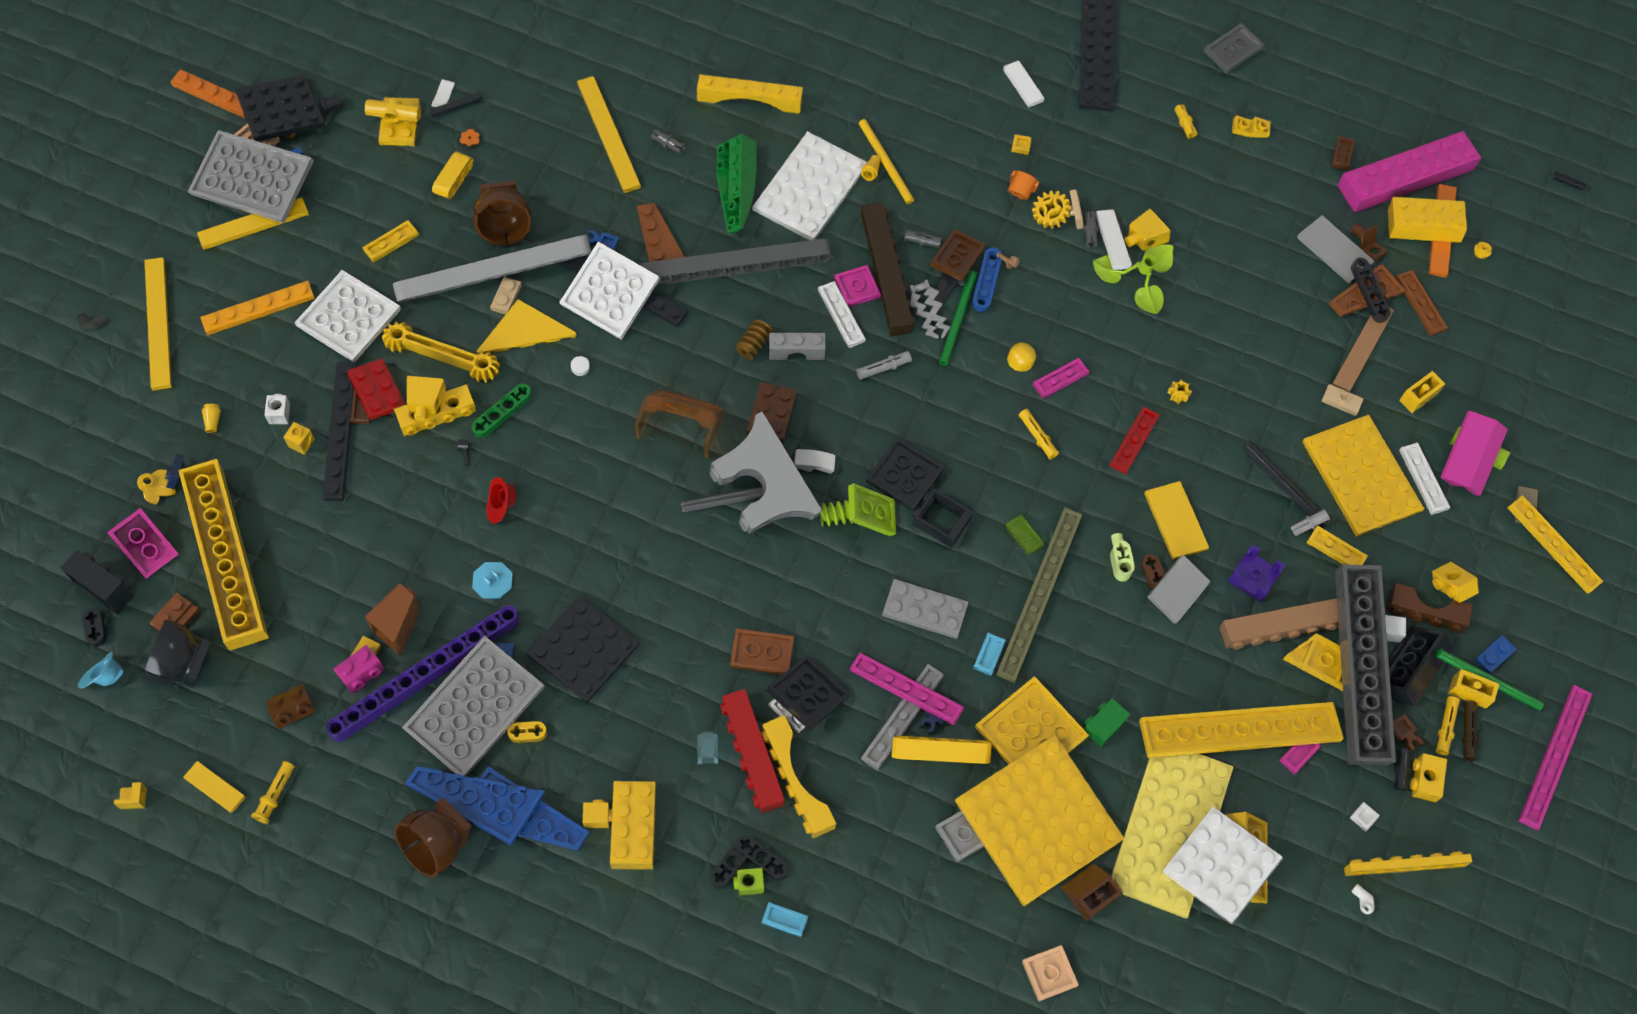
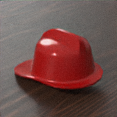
[486,477,516,524]

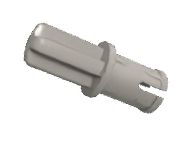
[1291,509,1330,536]

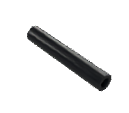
[430,92,482,118]

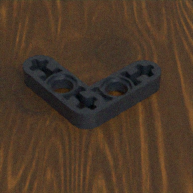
[710,835,788,889]

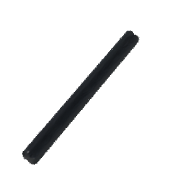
[1244,442,1330,528]

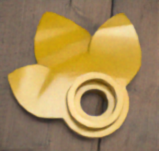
[137,469,176,505]

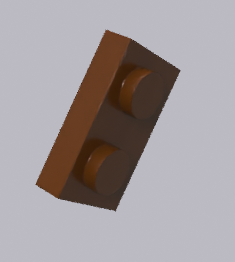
[265,684,316,729]

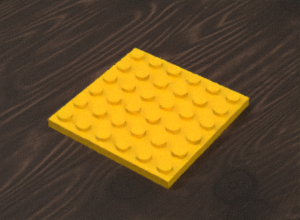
[954,735,1124,906]

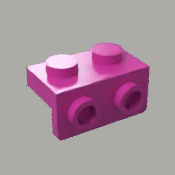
[333,645,384,693]

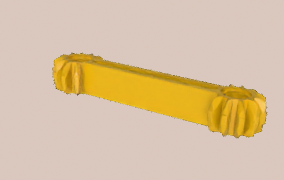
[382,321,500,383]

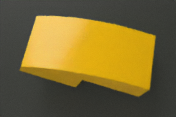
[1232,115,1271,138]

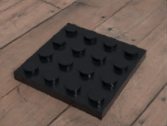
[235,74,325,142]
[527,596,640,703]

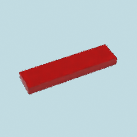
[1109,406,1160,475]

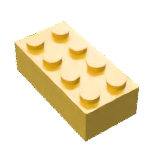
[1388,197,1467,243]
[610,781,656,869]

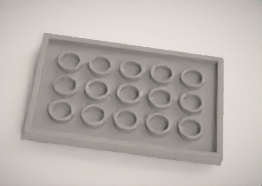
[188,130,314,223]
[402,636,545,776]

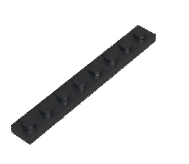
[558,256,688,327]
[323,362,357,501]

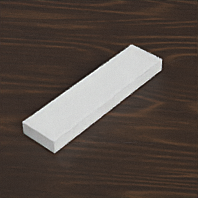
[1096,209,1132,270]
[818,281,865,348]
[1399,443,1450,515]

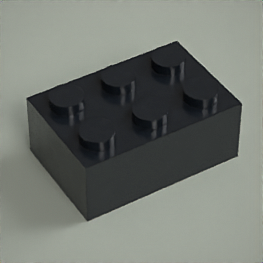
[60,550,134,614]

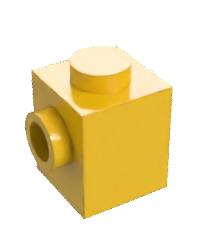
[583,800,612,828]

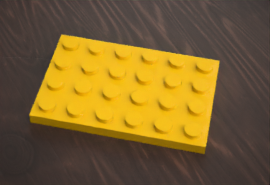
[1302,415,1424,537]

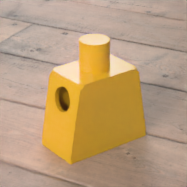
[1124,209,1171,251]
[407,376,446,421]

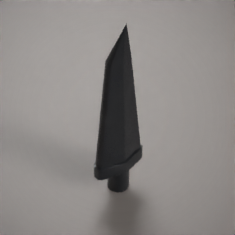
[929,273,958,313]

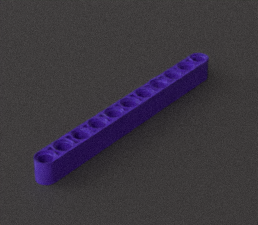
[326,606,519,742]

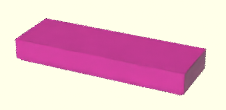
[1033,358,1089,399]

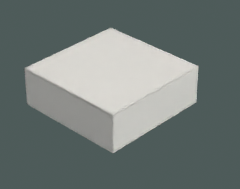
[1350,802,1380,831]

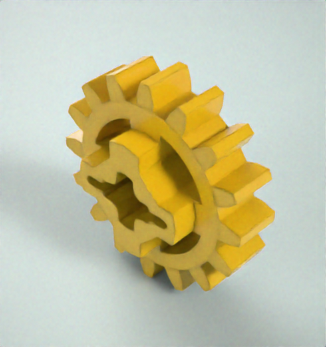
[1032,190,1071,229]

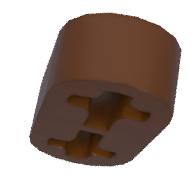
[1141,554,1165,589]

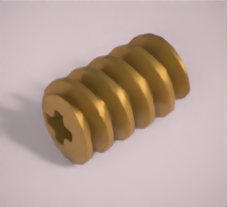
[735,320,774,361]

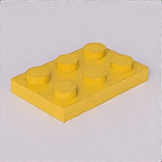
[378,97,420,146]

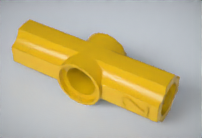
[365,98,421,122]

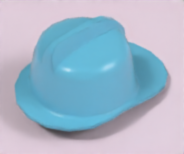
[78,652,124,689]

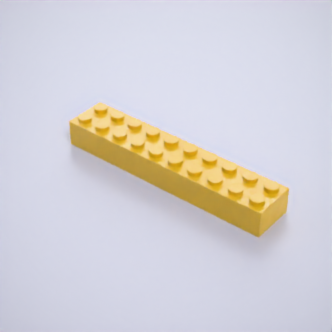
[178,459,269,651]

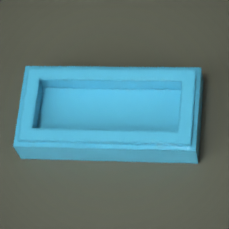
[973,633,1006,676]
[762,902,808,937]

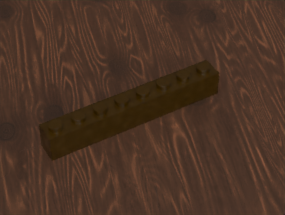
[861,202,915,337]

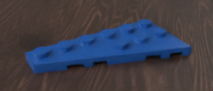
[405,766,545,846]
[466,766,590,851]

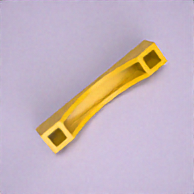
[697,74,803,114]
[761,715,836,839]

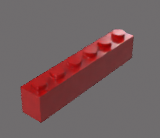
[720,689,785,814]

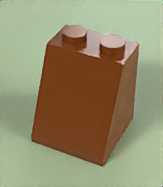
[365,584,420,656]

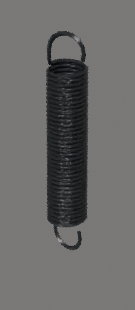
[1548,171,1591,192]

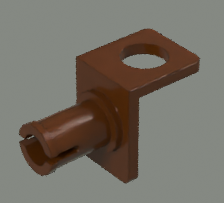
[1351,223,1387,260]

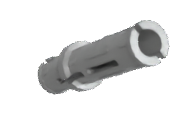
[856,351,912,380]

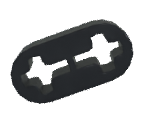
[82,609,107,647]

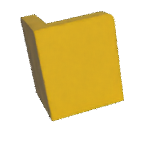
[114,782,147,809]

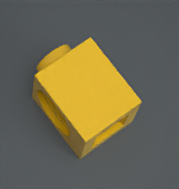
[284,422,315,455]

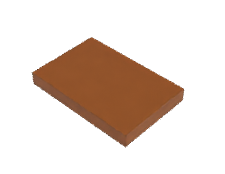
[730,628,794,675]

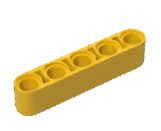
[891,736,992,764]

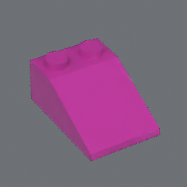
[107,508,178,578]

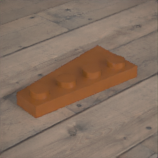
[637,203,684,262]
[1329,264,1406,317]

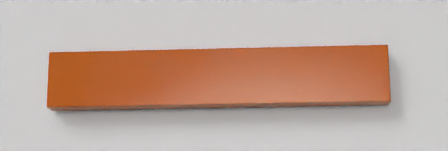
[1428,184,1457,278]

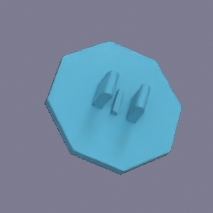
[472,562,513,599]

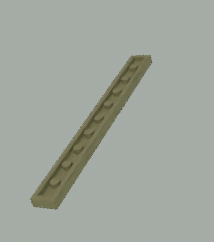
[996,507,1082,683]

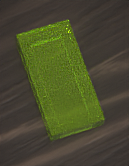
[1005,515,1044,556]

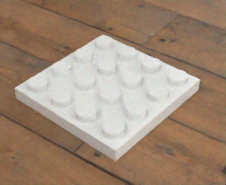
[559,242,660,340]
[295,270,401,362]
[1163,807,1283,924]

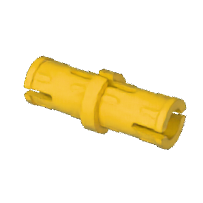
[1174,104,1197,139]

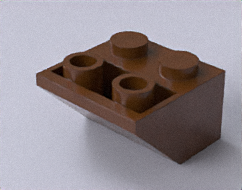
[1061,863,1123,922]

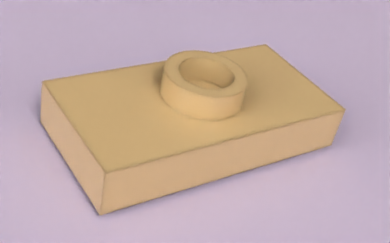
[1070,189,1084,230]
[1321,384,1363,416]

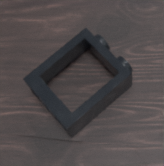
[912,488,974,548]

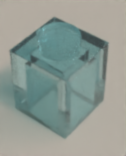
[697,732,718,764]

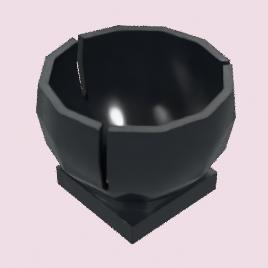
[142,620,211,688]

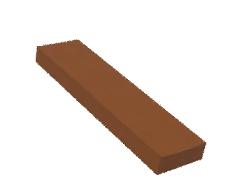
[1395,270,1448,336]

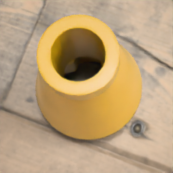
[861,155,881,181]
[202,404,221,433]

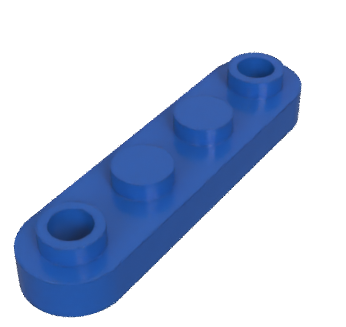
[972,248,1002,312]

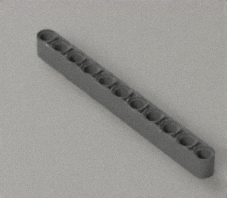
[638,239,833,285]

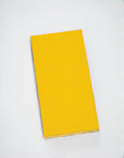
[1144,481,1209,560]

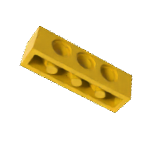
[394,384,476,436]

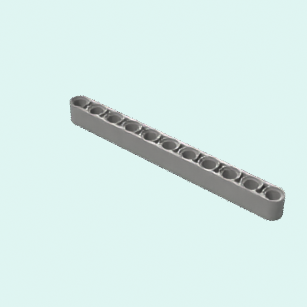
[392,235,592,302]

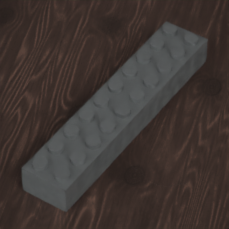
[1335,564,1396,766]

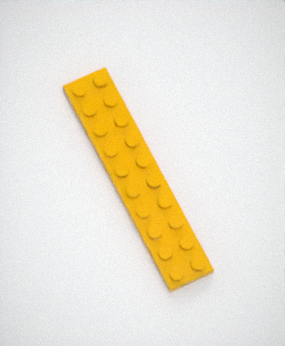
[1139,702,1344,758]

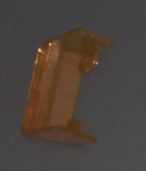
[634,389,723,458]

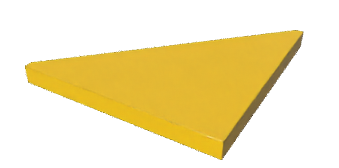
[476,299,577,355]

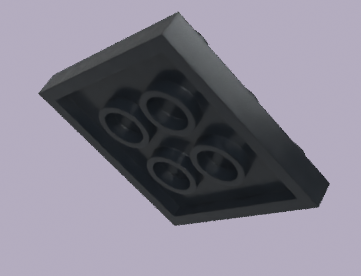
[866,437,945,512]
[766,655,850,731]

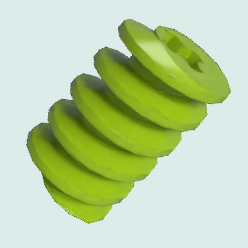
[820,500,853,527]

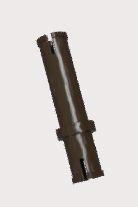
[1462,701,1479,762]

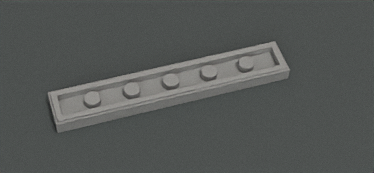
[861,664,945,771]

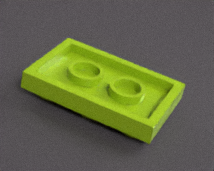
[848,483,896,537]

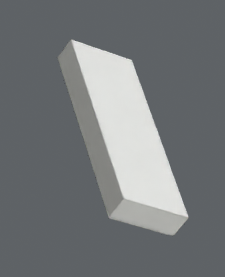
[1003,60,1044,108]

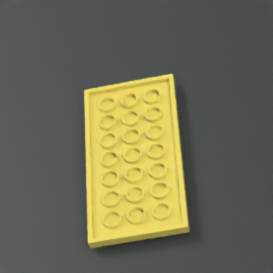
[1111,754,1233,919]

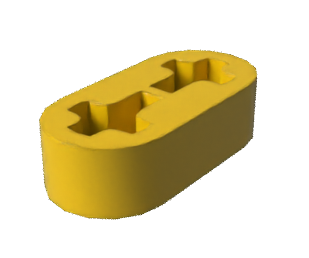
[507,721,547,743]

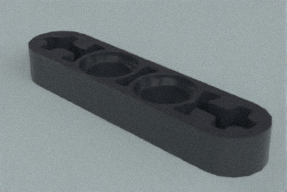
[1351,258,1391,323]

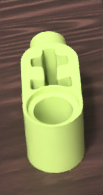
[1110,533,1135,582]

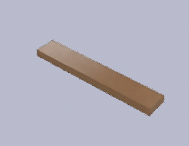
[1332,305,1394,392]

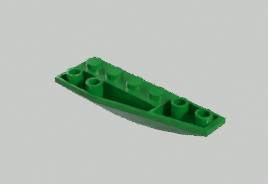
[716,133,757,234]

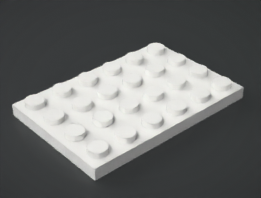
[753,132,867,240]

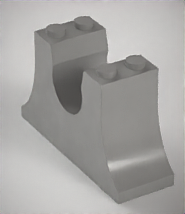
[709,412,822,534]

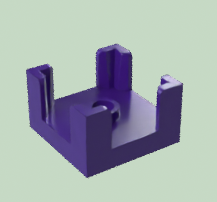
[1228,544,1285,603]

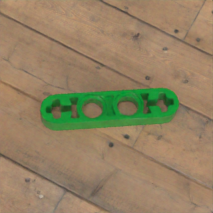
[471,384,532,438]

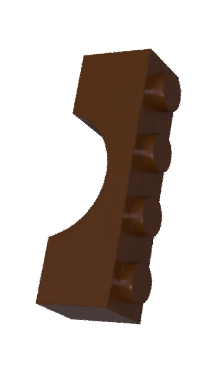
[1386,583,1472,633]

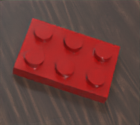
[347,358,406,420]

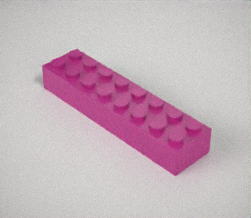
[1337,131,1481,213]

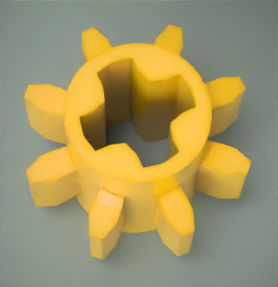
[1167,380,1192,404]

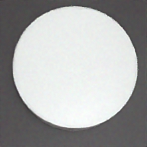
[571,356,590,376]

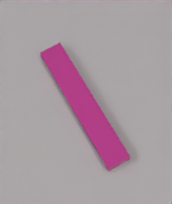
[850,653,964,726]

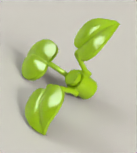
[1093,245,1173,314]

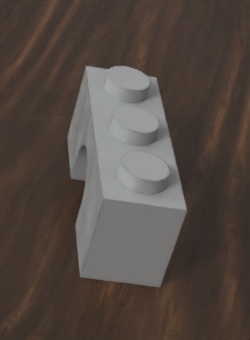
[769,333,825,360]

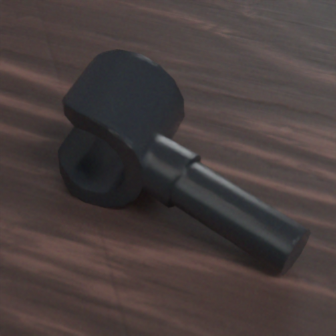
[457,439,470,466]

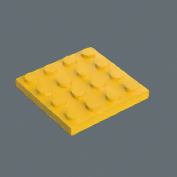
[975,676,1089,765]

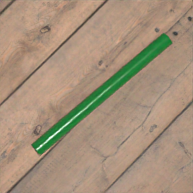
[939,271,978,366]
[1436,649,1544,711]

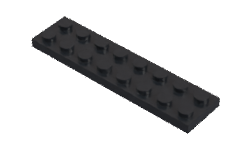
[1079,0,1116,111]

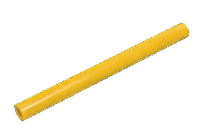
[859,119,914,204]

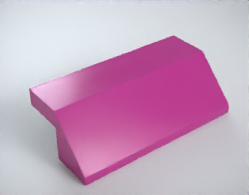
[1441,411,1508,496]

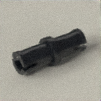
[1394,748,1411,791]

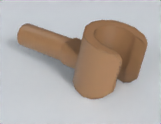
[996,252,1020,269]

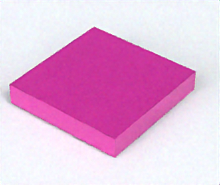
[834,265,881,307]

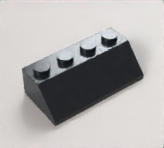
[1388,626,1453,707]

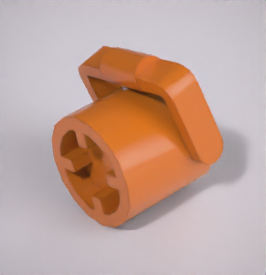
[1007,170,1040,200]

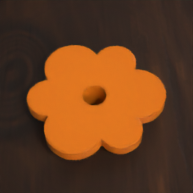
[460,129,479,147]

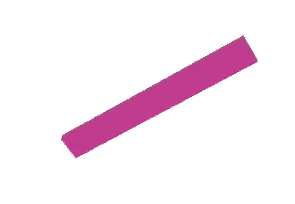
[1518,685,1592,830]

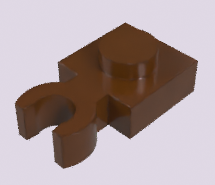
[1393,714,1423,752]

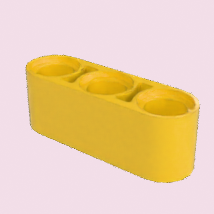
[432,151,473,199]

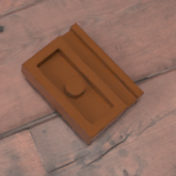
[149,593,200,631]

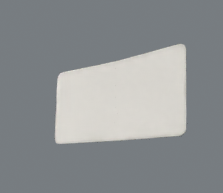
[431,80,455,107]

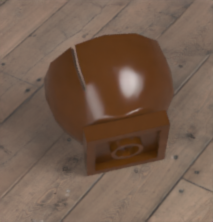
[473,180,532,245]
[394,797,471,878]

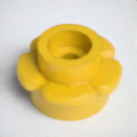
[1474,242,1492,259]

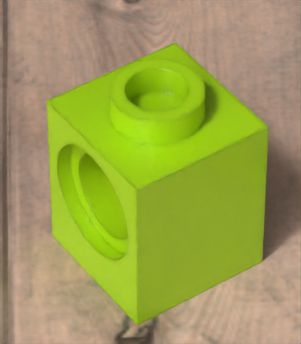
[733,868,764,896]

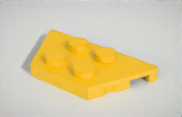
[1283,633,1343,691]

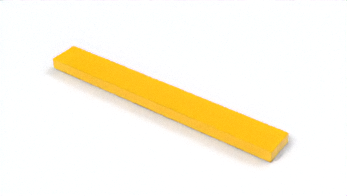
[577,76,641,193]
[145,257,172,391]

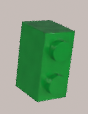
[1084,698,1130,747]

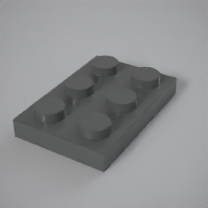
[1204,23,1264,74]

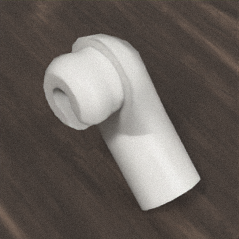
[1351,884,1374,914]

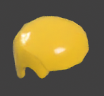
[1007,342,1036,372]

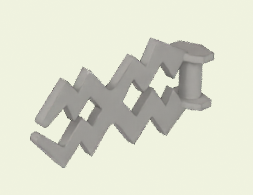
[909,280,950,339]

